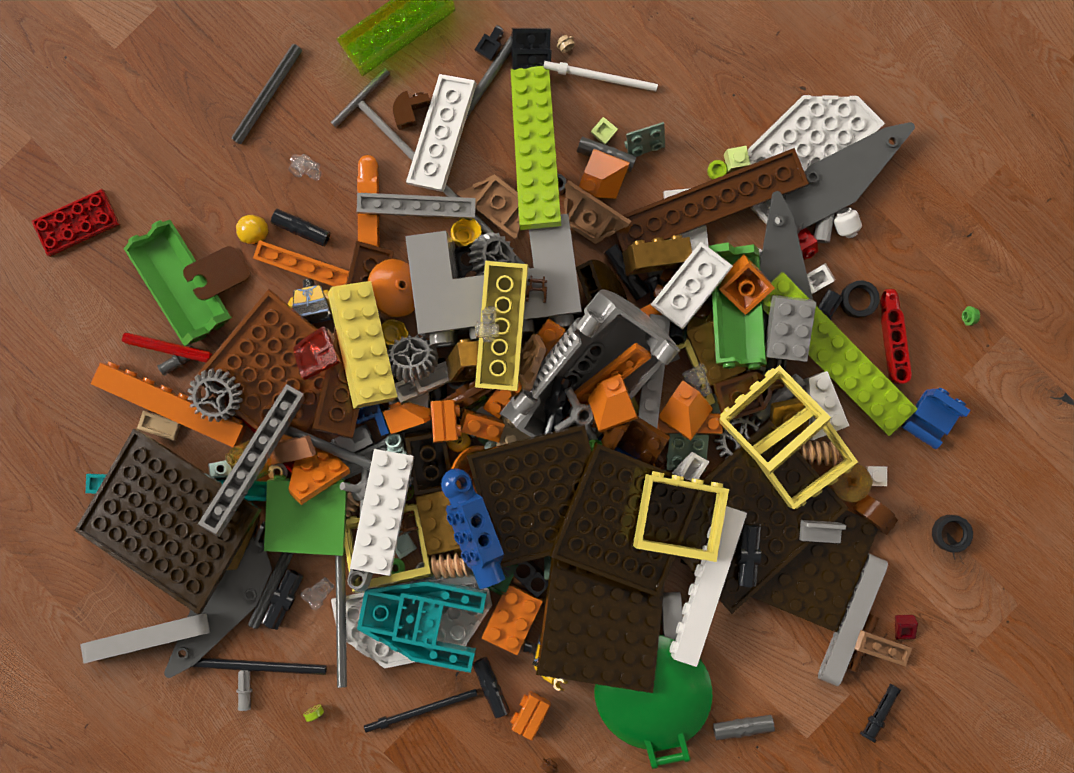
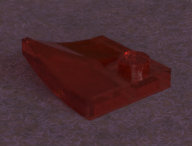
[293,326,341,380]

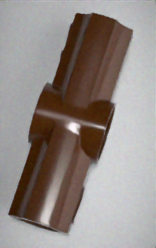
[441,380,494,409]

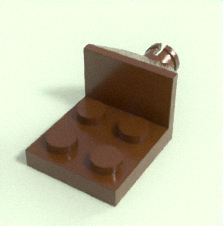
[713,368,784,420]
[591,416,670,465]

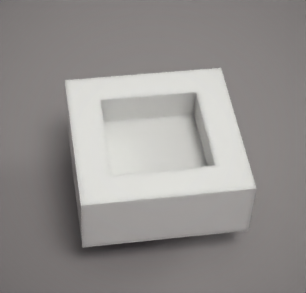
[865,466,887,486]

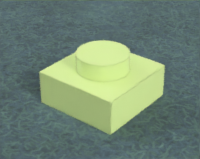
[591,117,618,145]

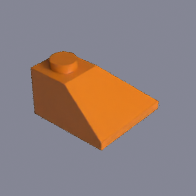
[579,149,630,199]
[718,254,775,315]
[588,374,638,433]
[658,381,713,441]
[383,401,432,434]

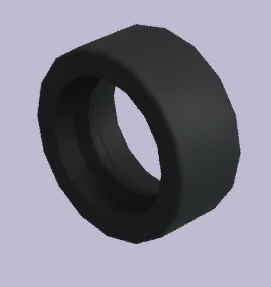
[840,280,880,318]
[932,515,973,553]

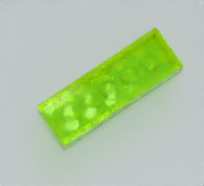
[336,0,456,77]

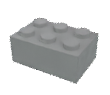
[765,295,816,362]

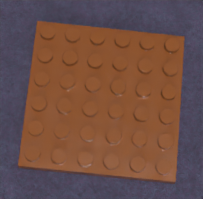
[193,289,332,440]

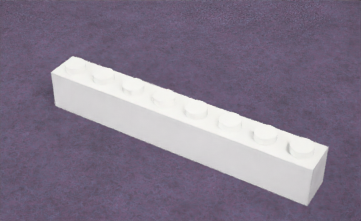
[670,506,747,667]

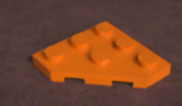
[288,447,350,505]

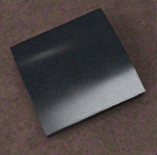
[511,27,552,70]

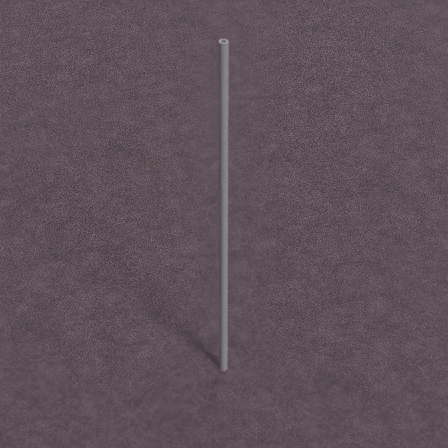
[358,101,599,348]

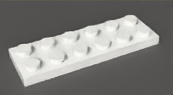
[406,74,477,192]
[350,449,414,576]

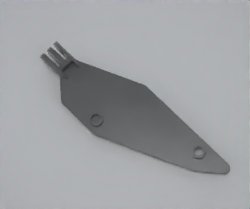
[785,122,915,234]
[760,191,813,372]
[164,520,272,678]

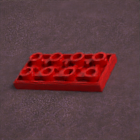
[31,189,120,257]

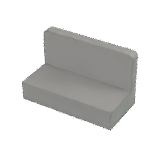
[799,520,846,543]

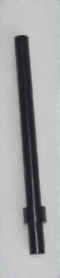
[364,689,478,733]

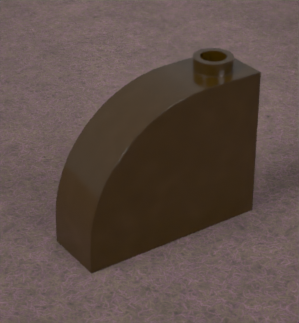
[576,260,628,304]

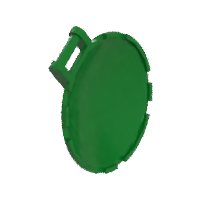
[594,635,713,769]

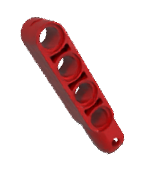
[880,289,912,384]

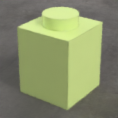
[724,146,750,173]

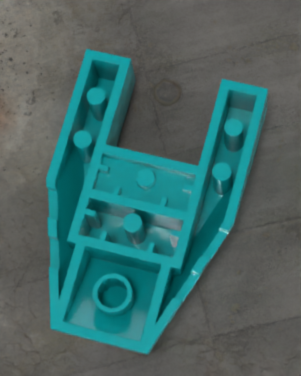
[357,581,488,673]

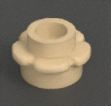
[557,35,575,53]

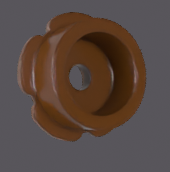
[540,758,559,773]

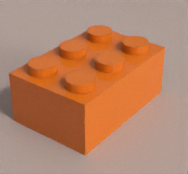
[482,583,543,655]

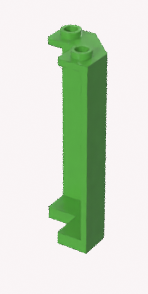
[124,220,231,347]
[709,242,767,369]

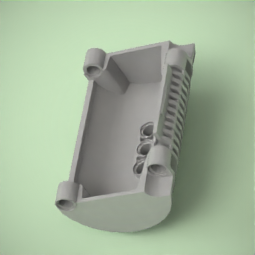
[500,290,680,441]

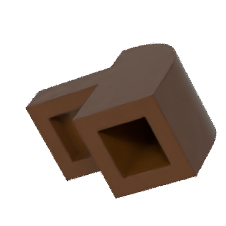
[393,91,431,130]
[853,493,898,535]

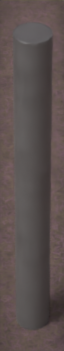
[331,68,390,127]

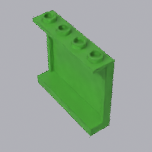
[264,475,350,556]

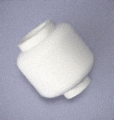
[834,208,862,238]

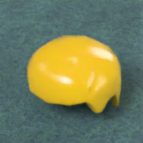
[236,215,268,244]
[450,218,482,247]
[381,319,409,348]

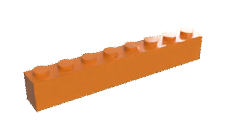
[91,361,248,448]

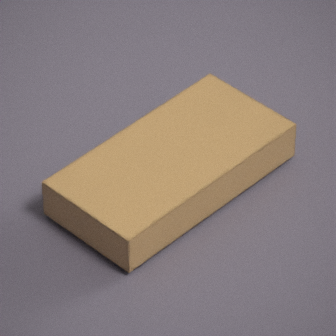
[137,410,181,441]

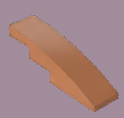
[264,435,316,466]

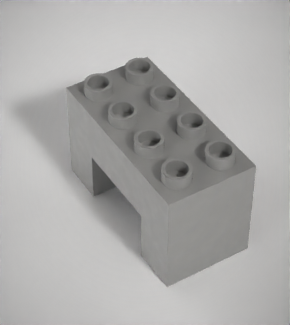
[405,214,582,348]

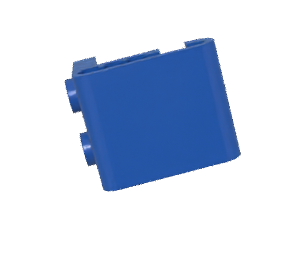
[902,388,970,449]
[356,403,391,436]

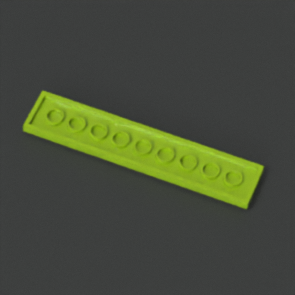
[511,66,561,230]
[762,272,917,436]

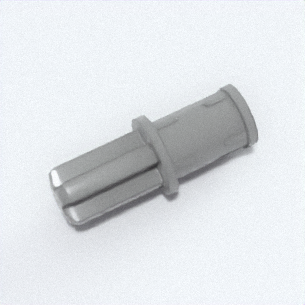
[236,670,252,711]

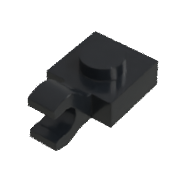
[474,25,504,62]

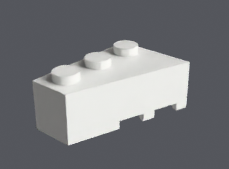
[804,371,849,440]

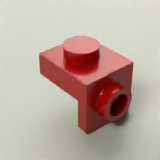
[798,228,818,260]

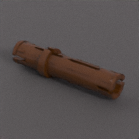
[847,614,879,672]

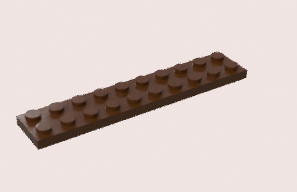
[616,148,809,252]
[312,241,394,439]

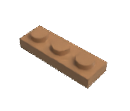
[854,630,912,667]

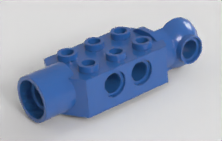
[441,468,506,589]

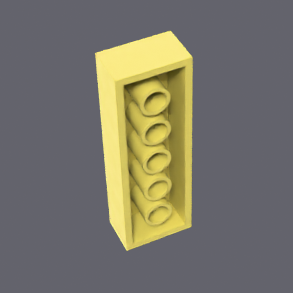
[475,261,528,391]
[328,281,398,409]

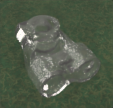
[289,154,321,181]
[475,306,499,342]
[682,363,713,397]
[301,577,334,610]

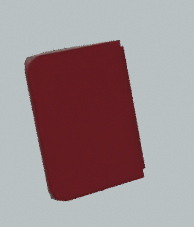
[895,615,918,640]

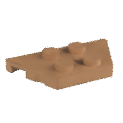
[457,174,520,241]
[564,180,631,244]

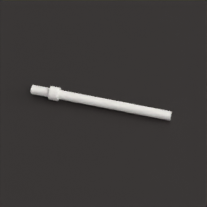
[544,61,658,92]

